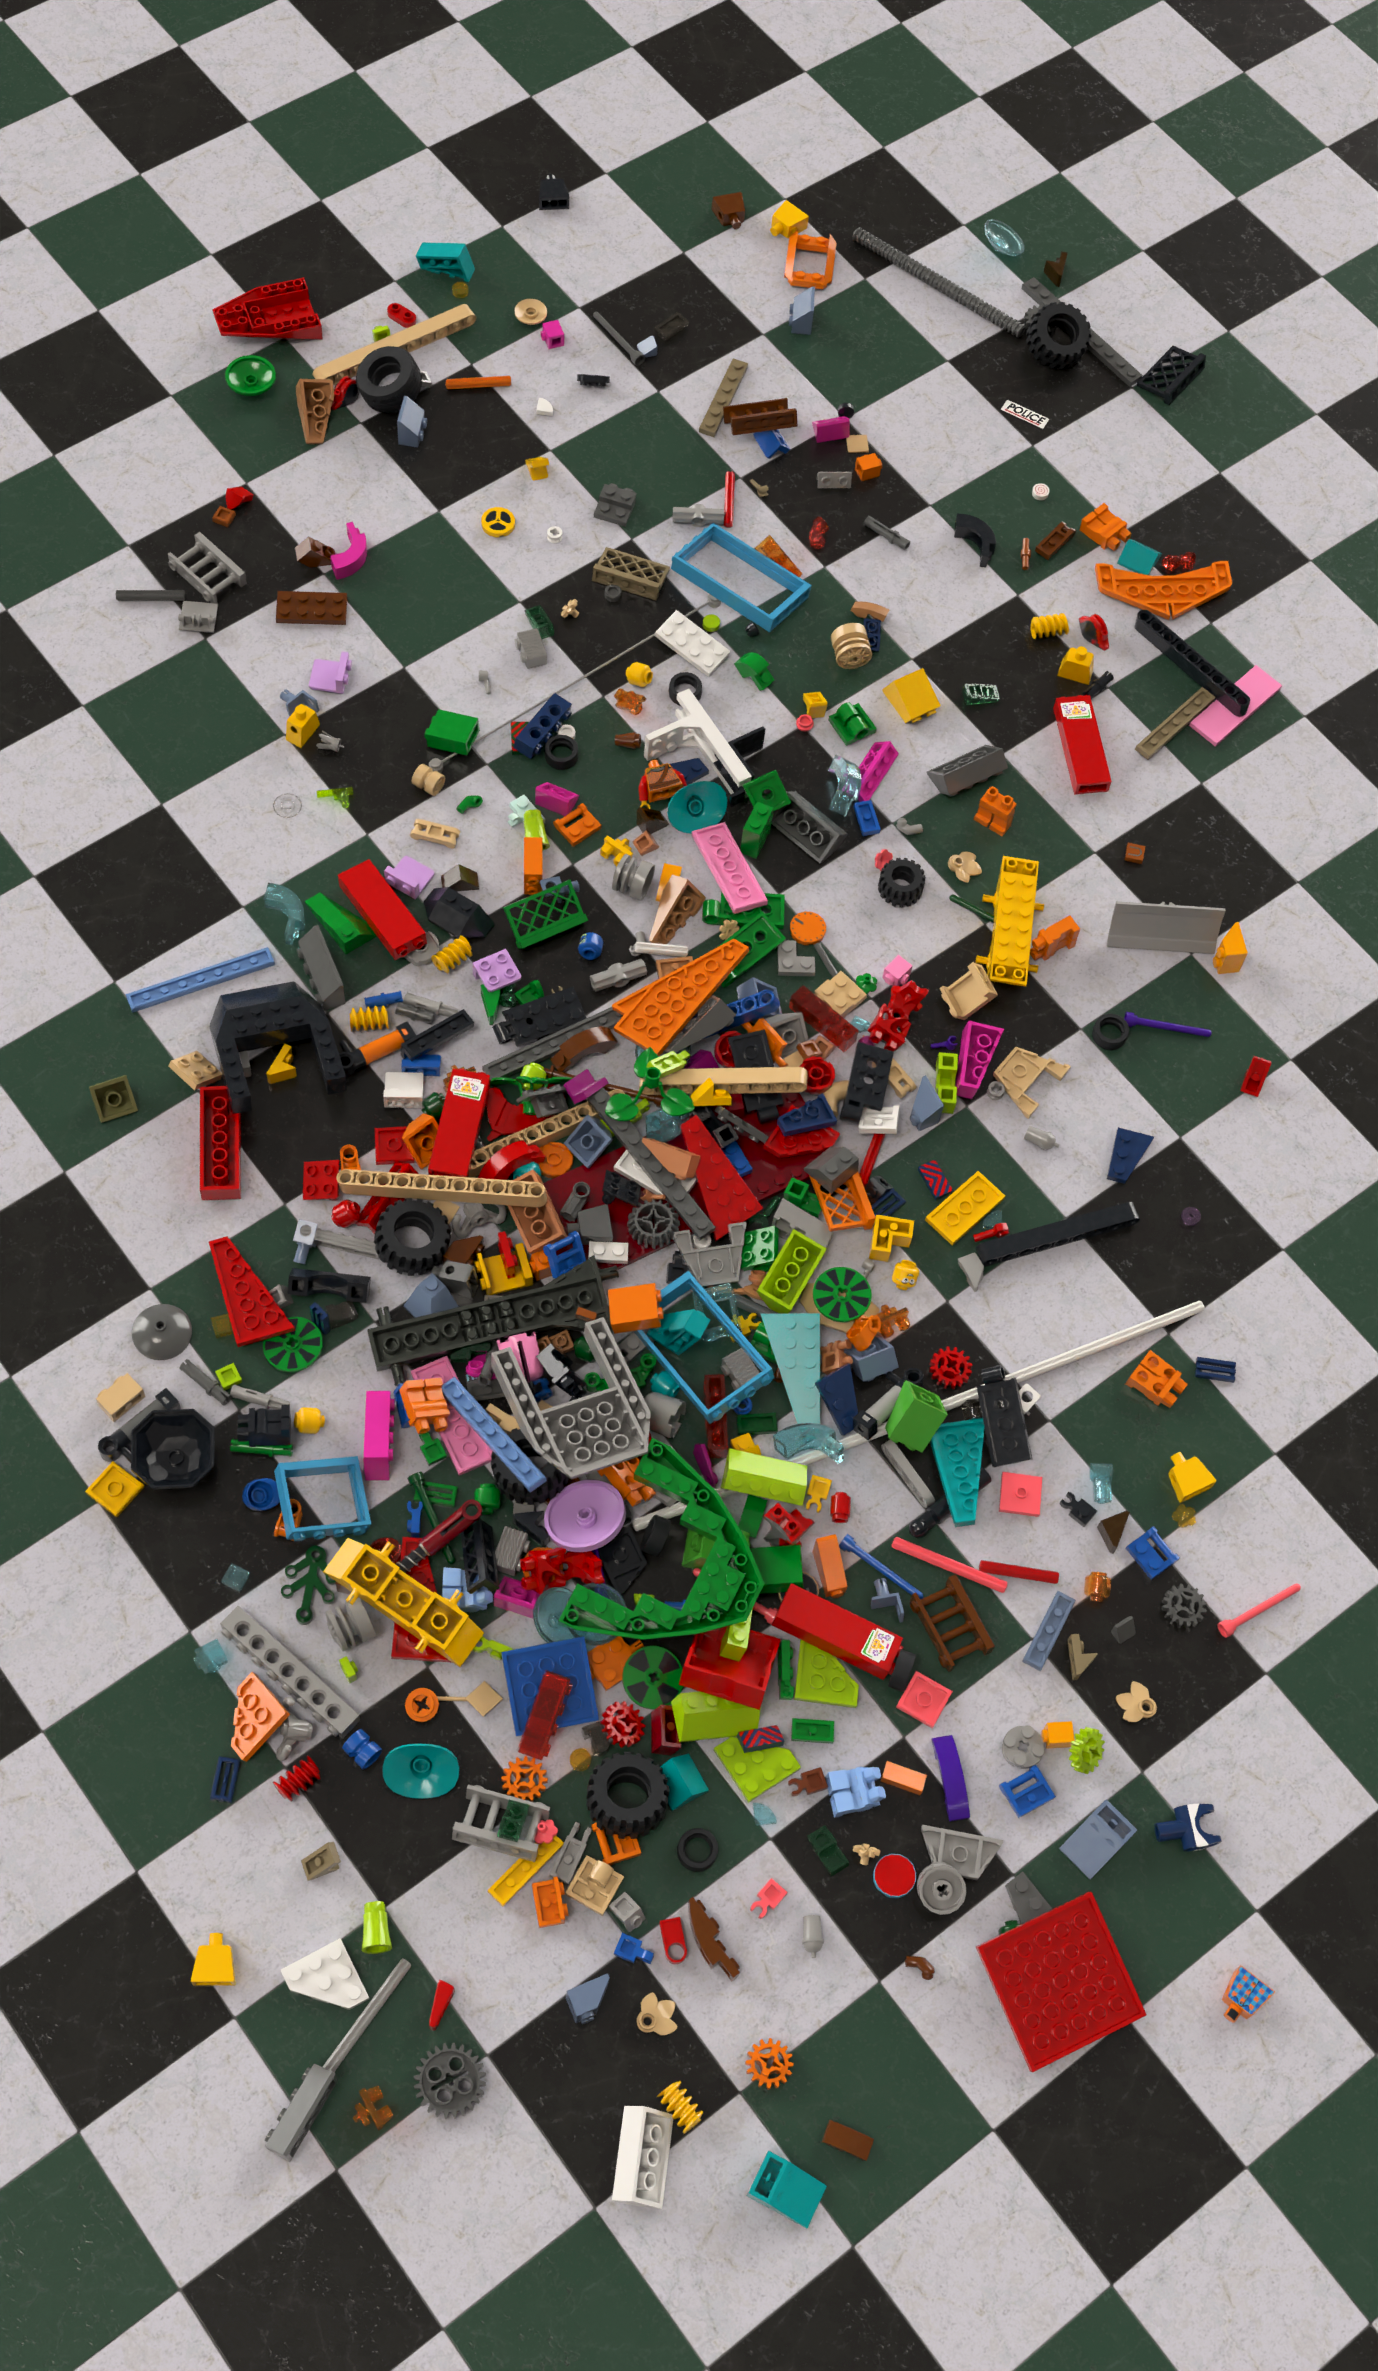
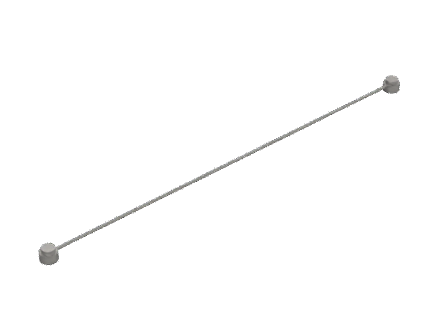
[429,594,721,773]

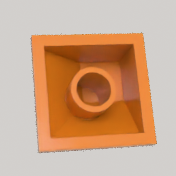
[402,1113,439,1169]

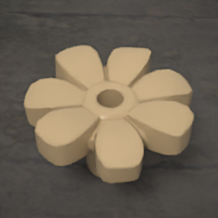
[561,599,579,618]
[719,920,740,940]
[853,1843,880,1865]

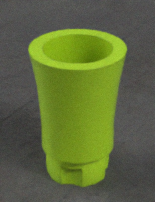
[523,809,550,851]
[361,1901,392,1954]

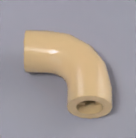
[823,1080,849,1117]

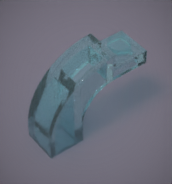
[828,755,861,816]
[264,883,305,945]
[773,1423,844,1464]

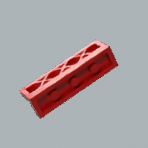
[355,1162,419,1234]

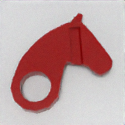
[486,1084,566,1142]

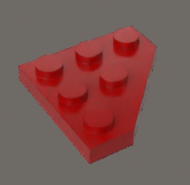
[763,1105,840,1158]

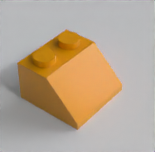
[1213,922,1248,974]

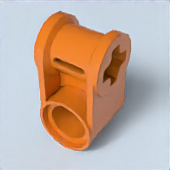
[340,1145,361,1183]
[846,1315,881,1351]
[274,1499,303,1541]

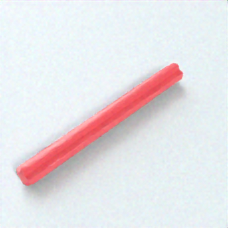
[892,1537,1008,1593]

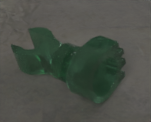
[499,983,516,1008]

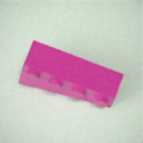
[955,1021,1004,1099]
[363,1391,395,1481]

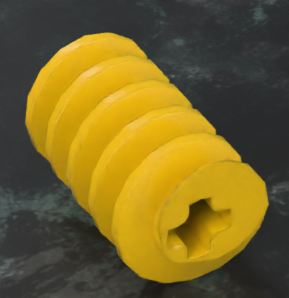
[1031,613,1069,639]
[431,936,473,974]
[350,1006,389,1032]
[657,2081,703,2134]

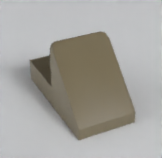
[1067,1634,1098,1680]
[301,1842,341,1881]

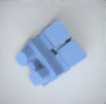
[442,1567,493,1612]
[825,1767,886,1818]

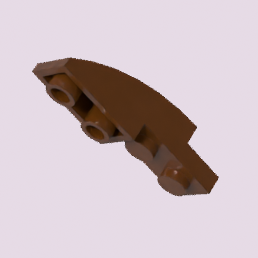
[688,1897,740,1982]

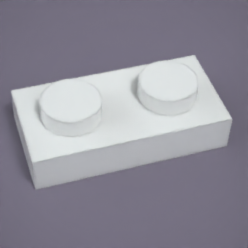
[589,1241,628,1264]

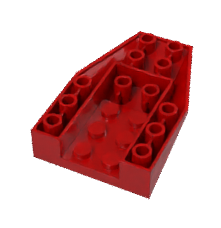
[212,278,323,339]

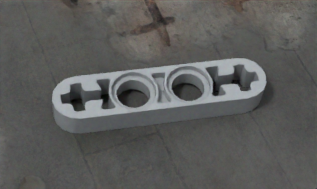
[881,1440,935,1508]

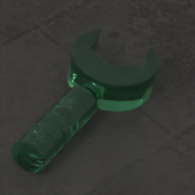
[749,1196,781,1229]

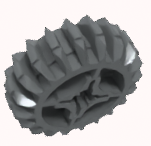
[627,1198,680,1249]

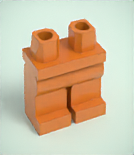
[1080,503,1132,551]
[973,786,1017,836]
[1030,915,1080,961]
[1125,1350,1188,1408]
[399,1378,450,1434]
[597,1457,656,1507]

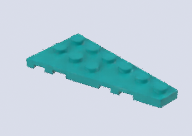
[761,1313,820,1433]
[930,1418,984,1527]

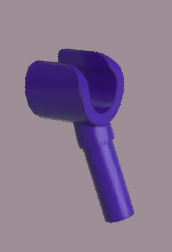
[931,1036,958,1050]

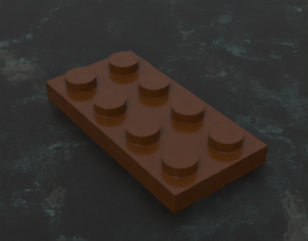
[276,591,348,625]

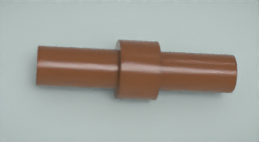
[1021,538,1031,570]

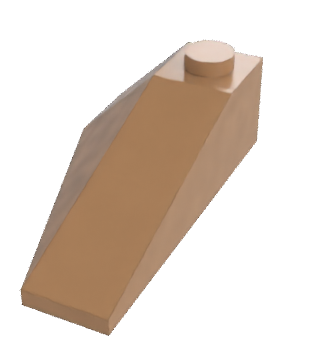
[296,379,334,444]
[649,874,706,944]

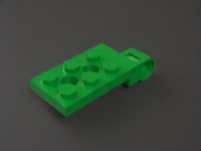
[702,891,785,929]
[716,911,786,988]

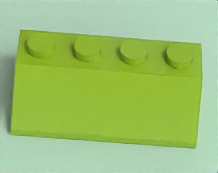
[756,1229,827,1314]
[720,1448,807,1506]
[671,1691,761,1742]

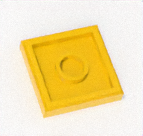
[85,1461,144,1517]

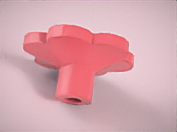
[875,849,893,871]
[534,1819,558,1844]

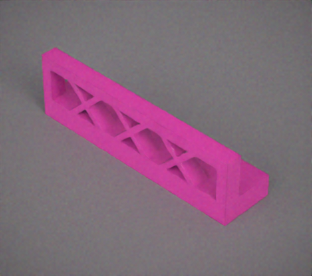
[842,741,899,802]

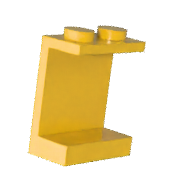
[474,1243,533,1295]

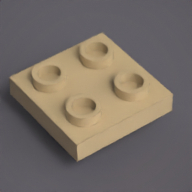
[168,1051,222,1090]
[565,1855,624,1916]

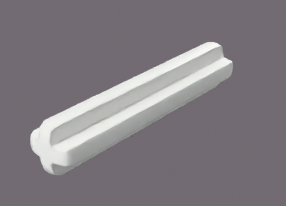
[635,942,688,957]

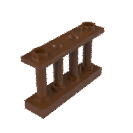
[723,398,798,436]
[909,1574,995,1672]

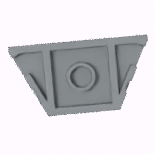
[921,1825,1003,1880]

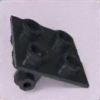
[602,1170,641,1207]

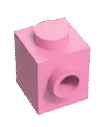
[882,955,913,986]

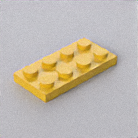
[925,1171,1005,1246]

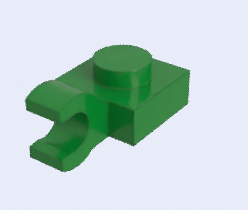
[419,1432,447,1466]

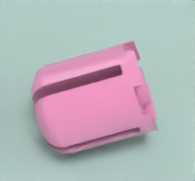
[497,1332,544,1383]

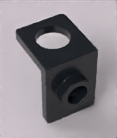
[864,1176,893,1206]

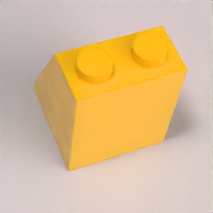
[882,668,941,724]

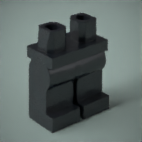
[536,1343,587,1399]
[237,1404,291,1447]

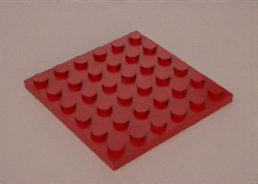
[976,1892,1147,2072]

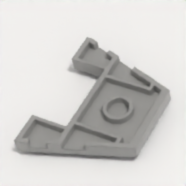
[673,1222,746,1287]

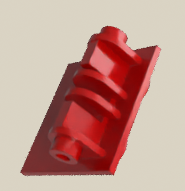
[303,1160,340,1201]

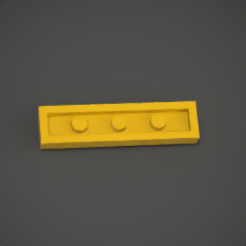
[488,1836,564,1907]

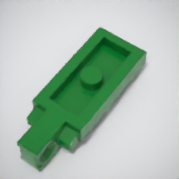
[778,1640,794,1700]

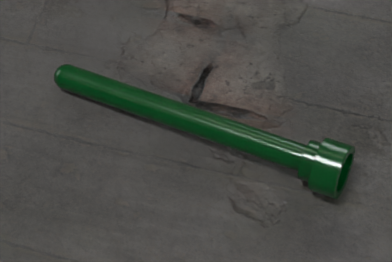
[949,894,994,923]
[407,1471,455,1564]

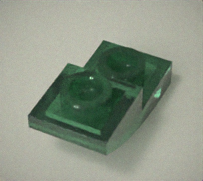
[497,1799,530,1843]

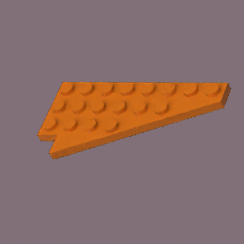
[612,939,749,1056]

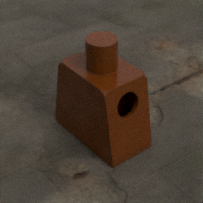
[712,192,745,229]

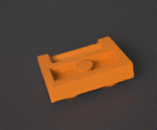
[553,803,601,847]
[591,1822,641,1866]

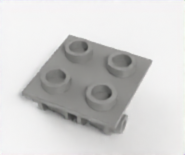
[178,601,218,633]

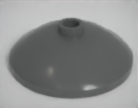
[132,1304,192,1360]

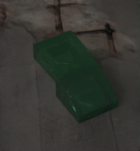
[449,1343,490,1363]
[807,1825,849,1877]

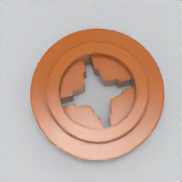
[405,1688,439,1722]

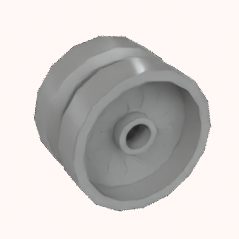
[917,1862,966,1915]

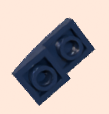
[863,618,881,652]

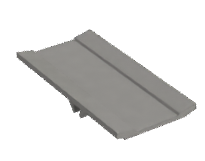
[1107,901,1226,954]

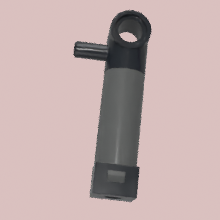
[98,1388,181,1463]

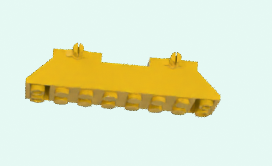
[975,856,1044,987]
[323,1538,484,1667]

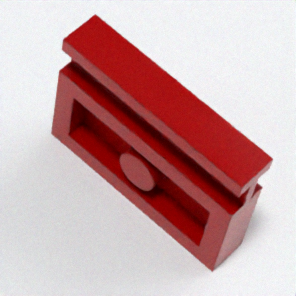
[498,1231,518,1279]

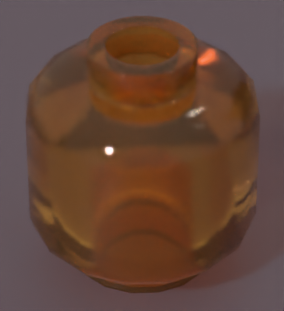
[1084,1572,1111,1602]

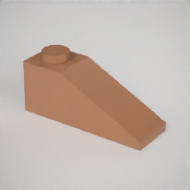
[642,1138,700,1180]

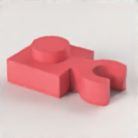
[750,1878,788,1919]

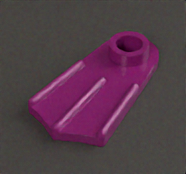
[693,1443,718,1488]

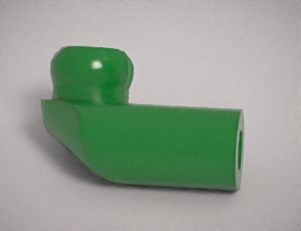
[456,795,483,814]

